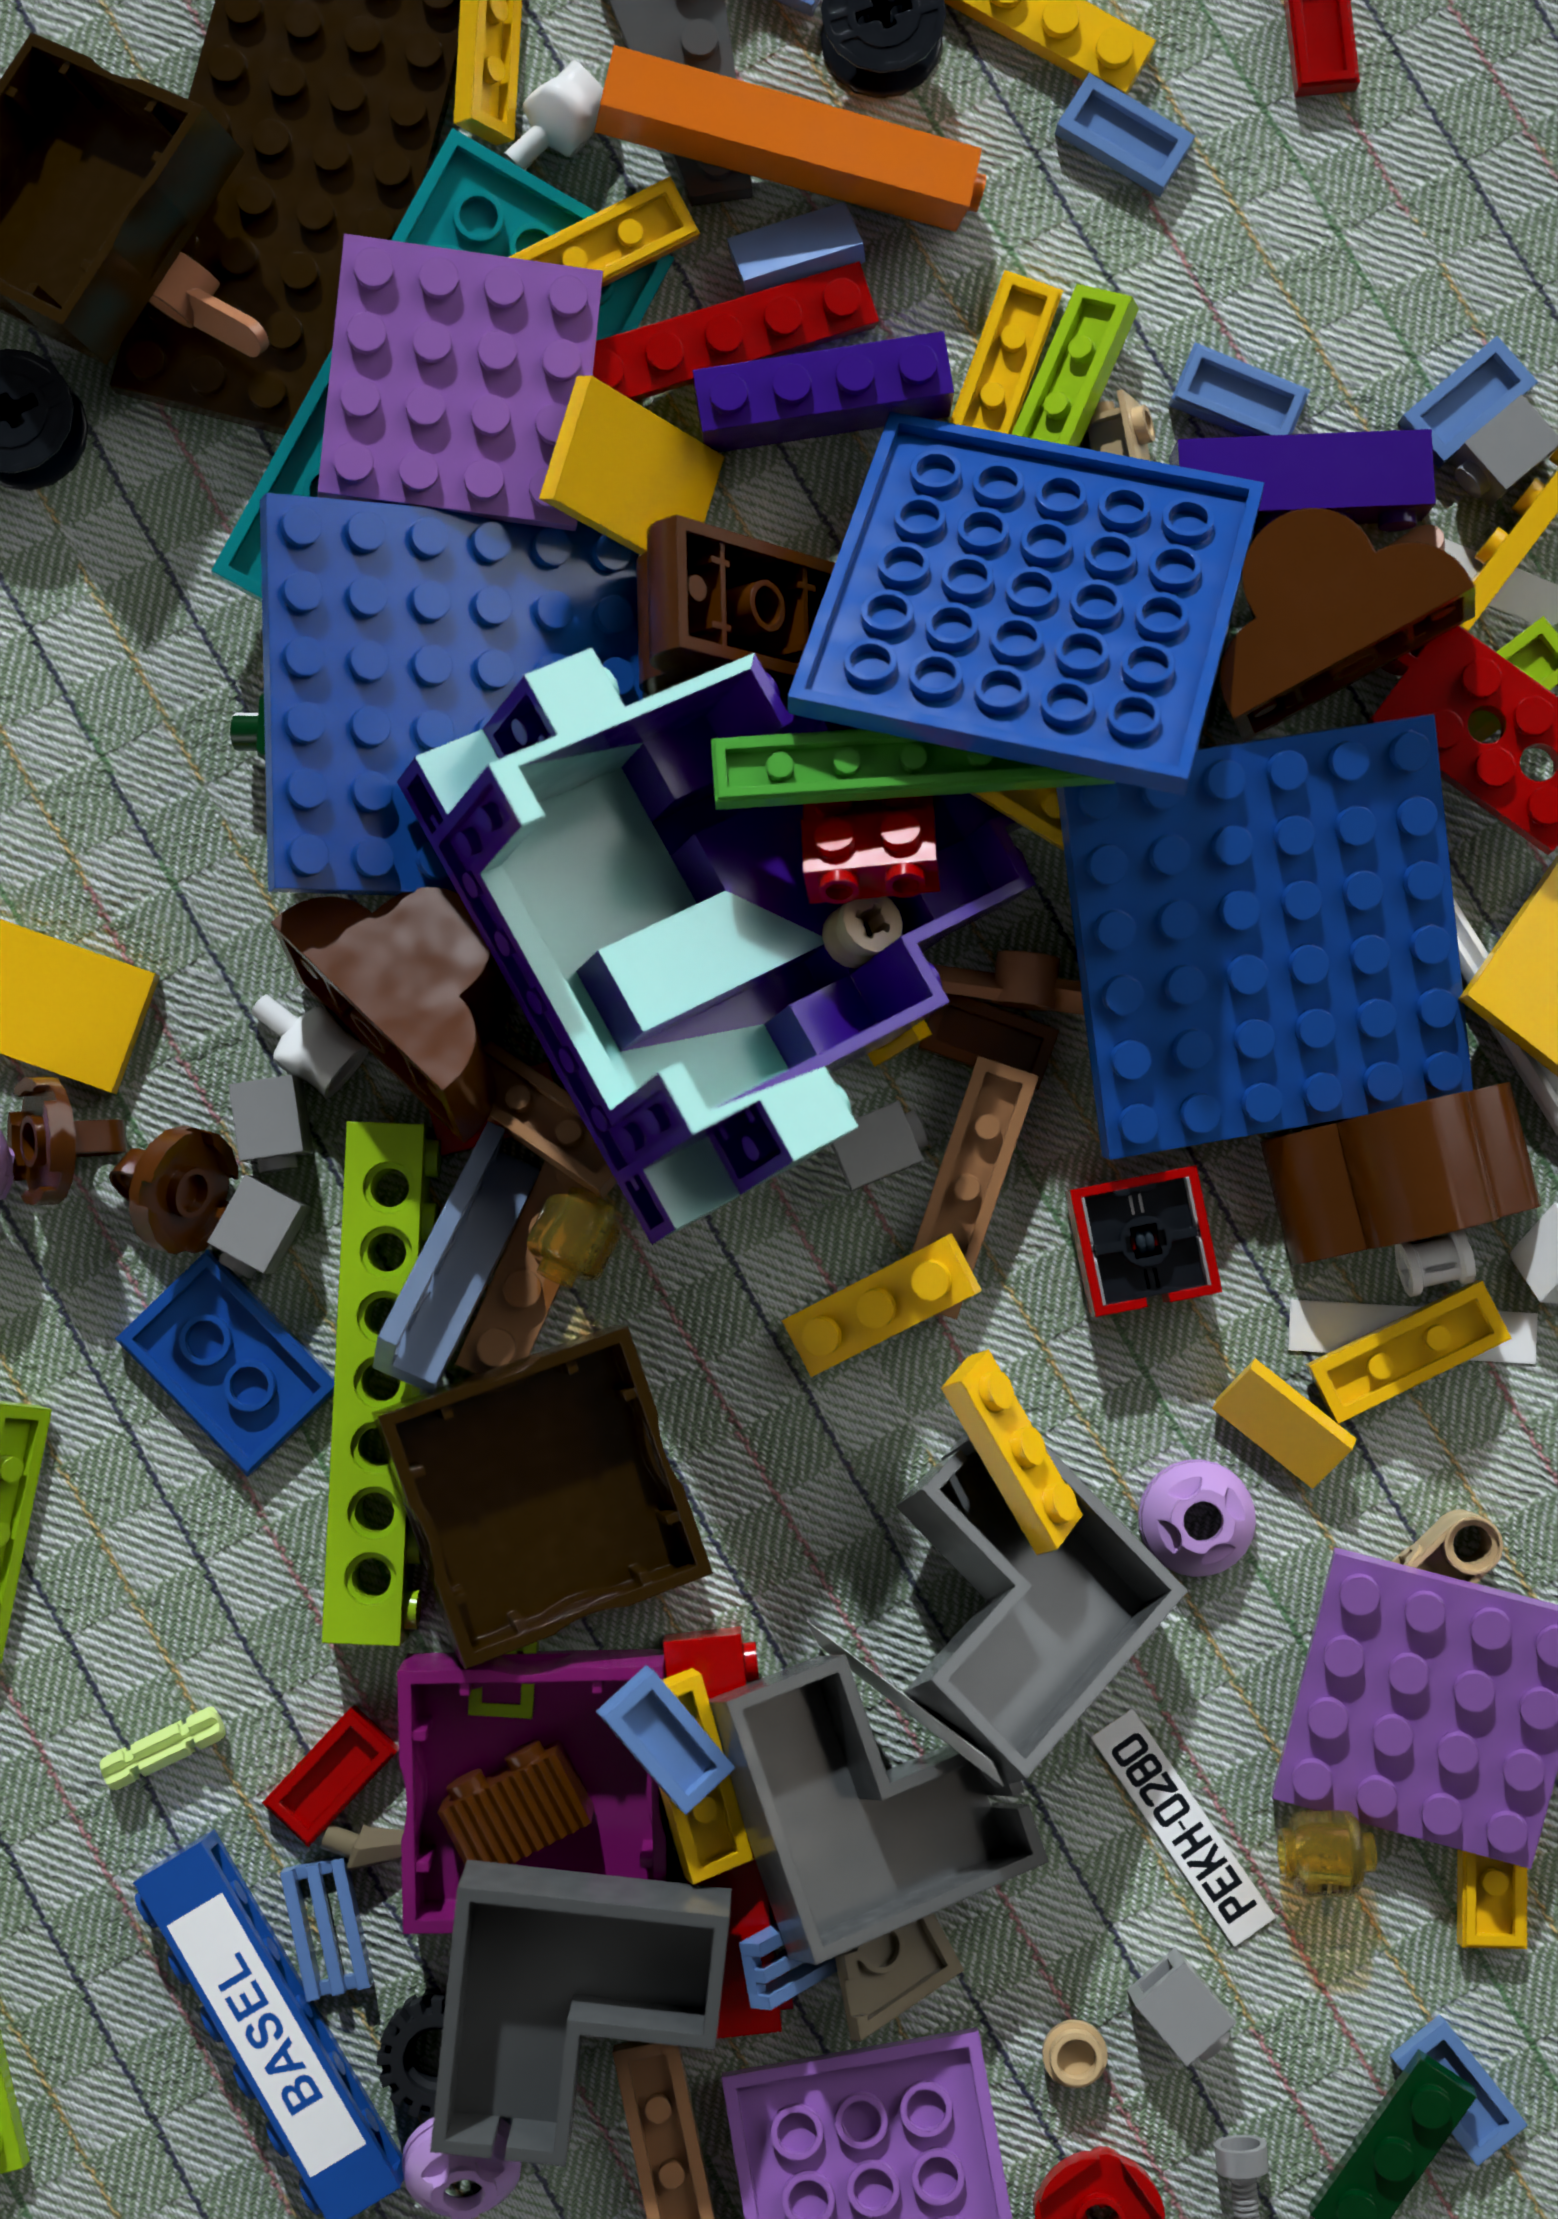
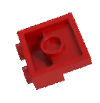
[801,796,940,904]

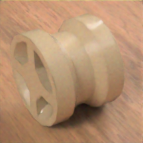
[822,897,903,969]

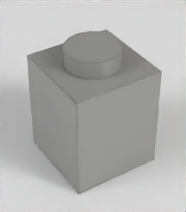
[1449,394,1558,508]
[228,1075,314,1173]
[831,1100,929,1192]
[207,1174,312,1279]
[1127,1947,1237,2067]

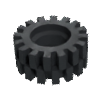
[377,1987,447,2119]

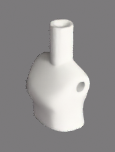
[503,60,603,169]
[251,994,369,1099]

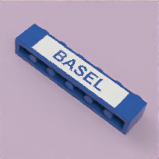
[133,1829,404,2219]

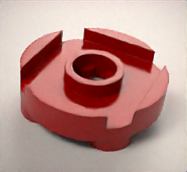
[1032,2146,1165,2219]

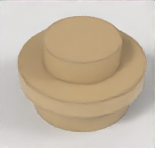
[1042,2019,1108,2088]

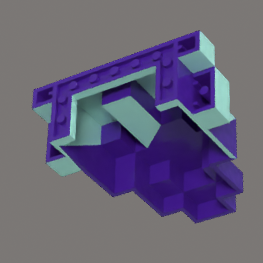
[397,648,1036,1245]

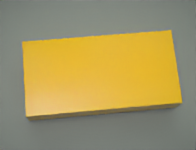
[1212,1358,1356,1489]

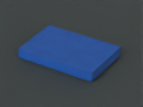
[115,1249,334,1477]

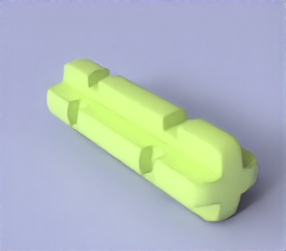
[99,1707,226,1790]

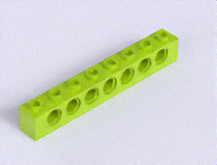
[322,1121,442,1646]

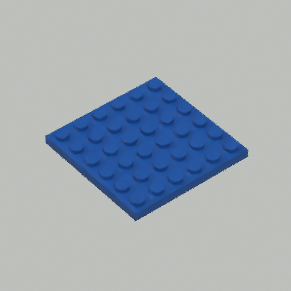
[788,412,1265,796]
[260,493,643,896]
[1056,715,1473,1160]

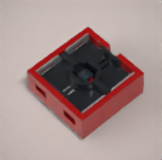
[1065,1165,1223,1317]

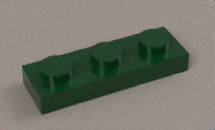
[1309,2049,1477,2219]

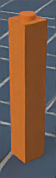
[594,45,986,232]

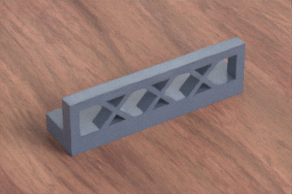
[373,1121,541,1394]

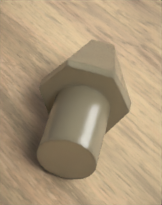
[320,1824,404,1871]

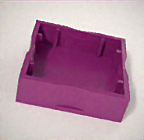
[397,1649,670,1934]

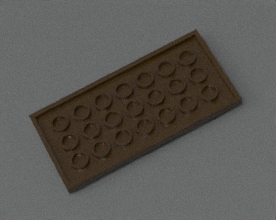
[110,0,460,436]

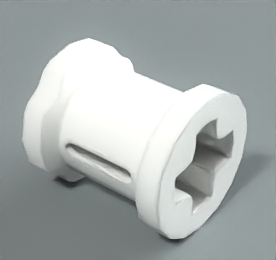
[1395,1229,1476,1297]

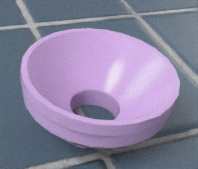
[1138,1459,1256,1577]
[402,2117,522,2219]

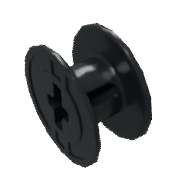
[820,0,946,99]
[0,349,89,491]

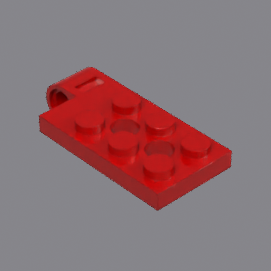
[1367,626,1558,855]

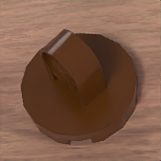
[7,1076,128,1206]
[109,1125,238,1255]

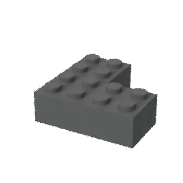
[896,1433,1188,1789]
[709,1655,1049,1965]
[430,1860,732,2167]

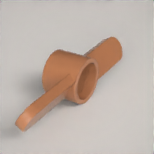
[148,252,269,357]
[932,950,1084,1015]

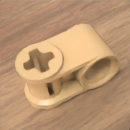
[1391,1509,1504,1584]

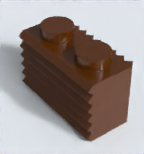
[437,1739,594,1865]

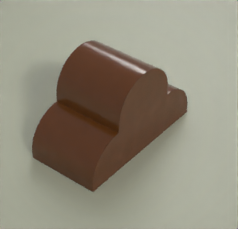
[1220,508,1475,742]
[636,515,835,698]
[270,887,510,1144]
[1260,1082,1542,1265]

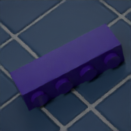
[693,331,954,453]
[1169,429,1436,536]

